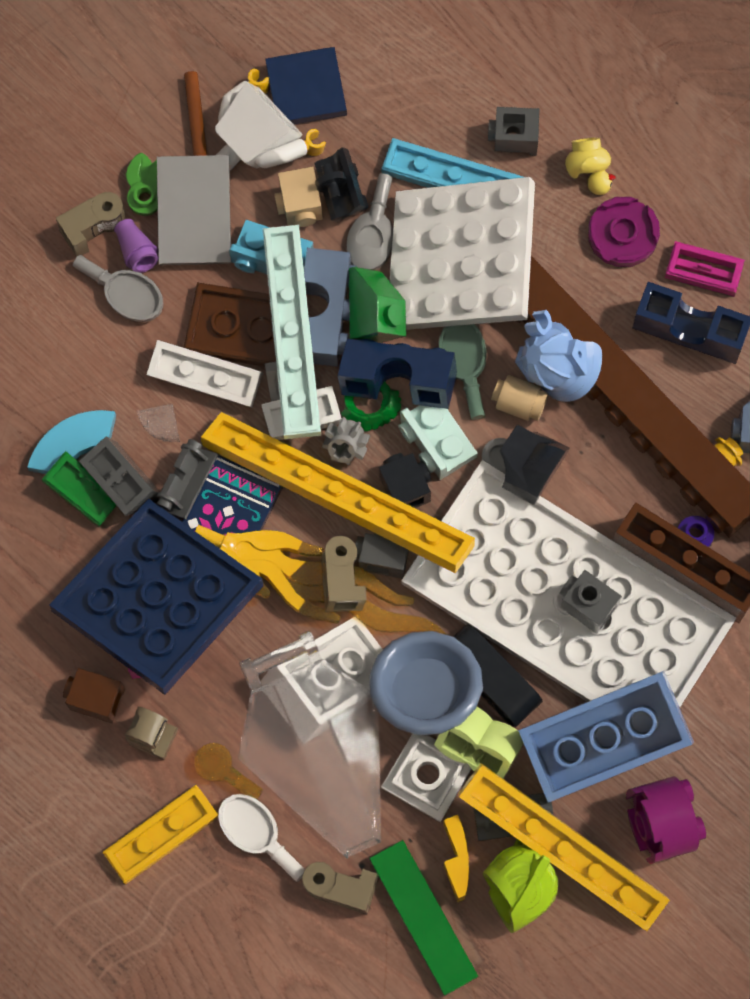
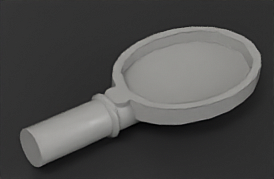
[347,173,393,270]
[73,255,164,322]

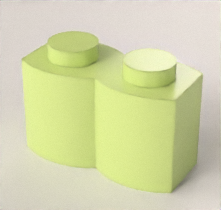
[434,707,524,779]

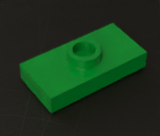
[41,451,117,528]

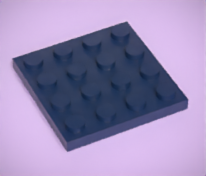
[49,499,264,695]

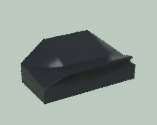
[500,424,569,505]

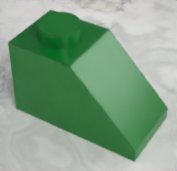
[349,267,406,343]

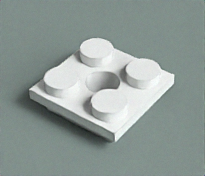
[381,734,471,823]

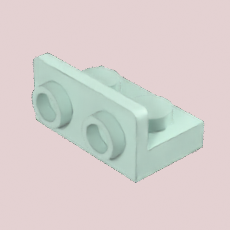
[398,405,478,480]

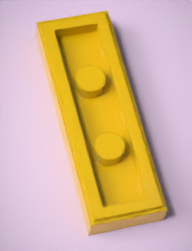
[102,784,218,885]

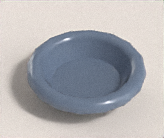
[369,631,483,735]

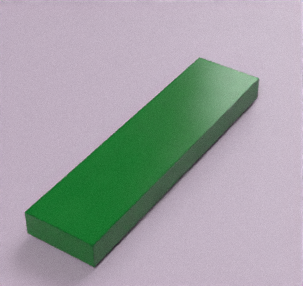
[369,840,479,997]

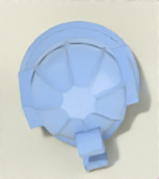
[515,310,602,402]

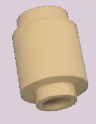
[491,375,549,421]

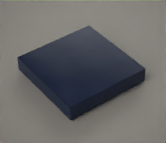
[265,47,347,125]

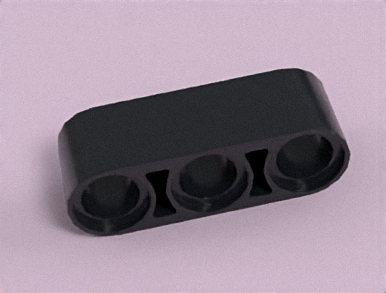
[453,624,543,728]

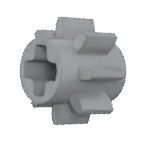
[322,417,370,465]

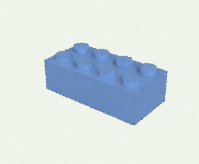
[518,671,694,803]

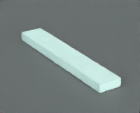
[263,225,321,439]

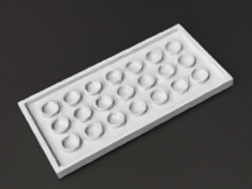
[401,460,736,707]

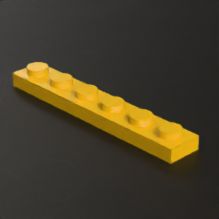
[458,763,670,931]

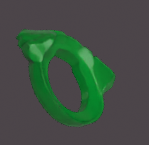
[341,382,401,431]

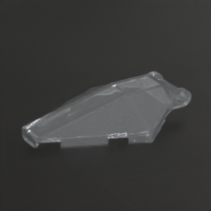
[238,631,381,858]

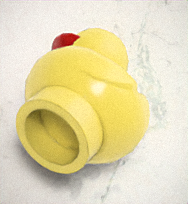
[565,138,616,195]

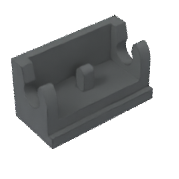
[79,436,160,516]

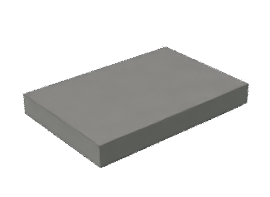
[157,155,231,265]

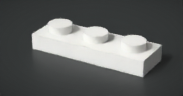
[146,340,263,408]

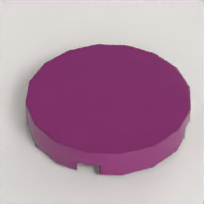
[588,197,660,267]

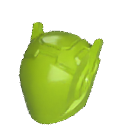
[483,839,558,933]

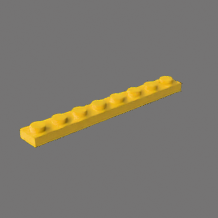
[201,412,475,573]

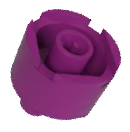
[626,776,706,864]

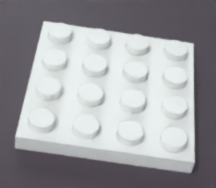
[390,177,535,330]

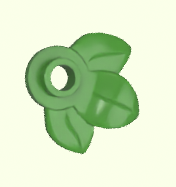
[126,153,158,216]

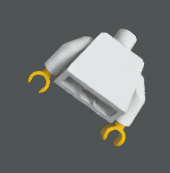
[215,69,326,171]

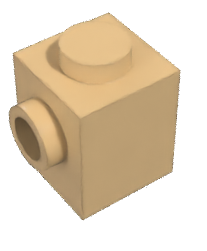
[275,167,323,227]

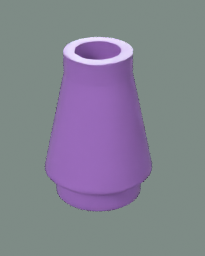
[114,219,159,273]

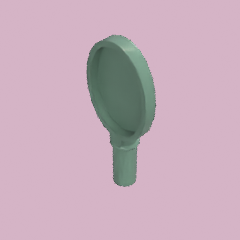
[439,324,487,420]

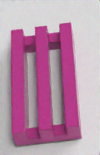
[665,241,745,297]

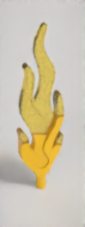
[195,524,446,635]

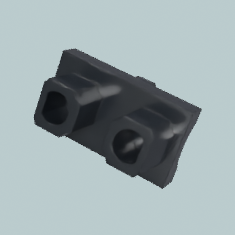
[314,147,368,222]

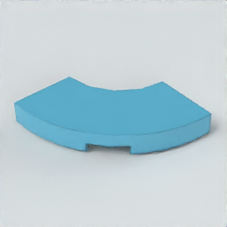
[27,410,116,474]

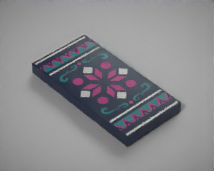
[182,456,283,536]

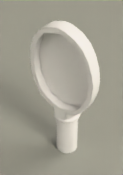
[218,794,305,882]

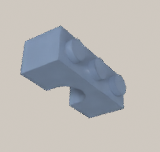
[304,248,357,367]

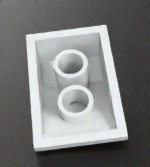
[259,615,383,744]

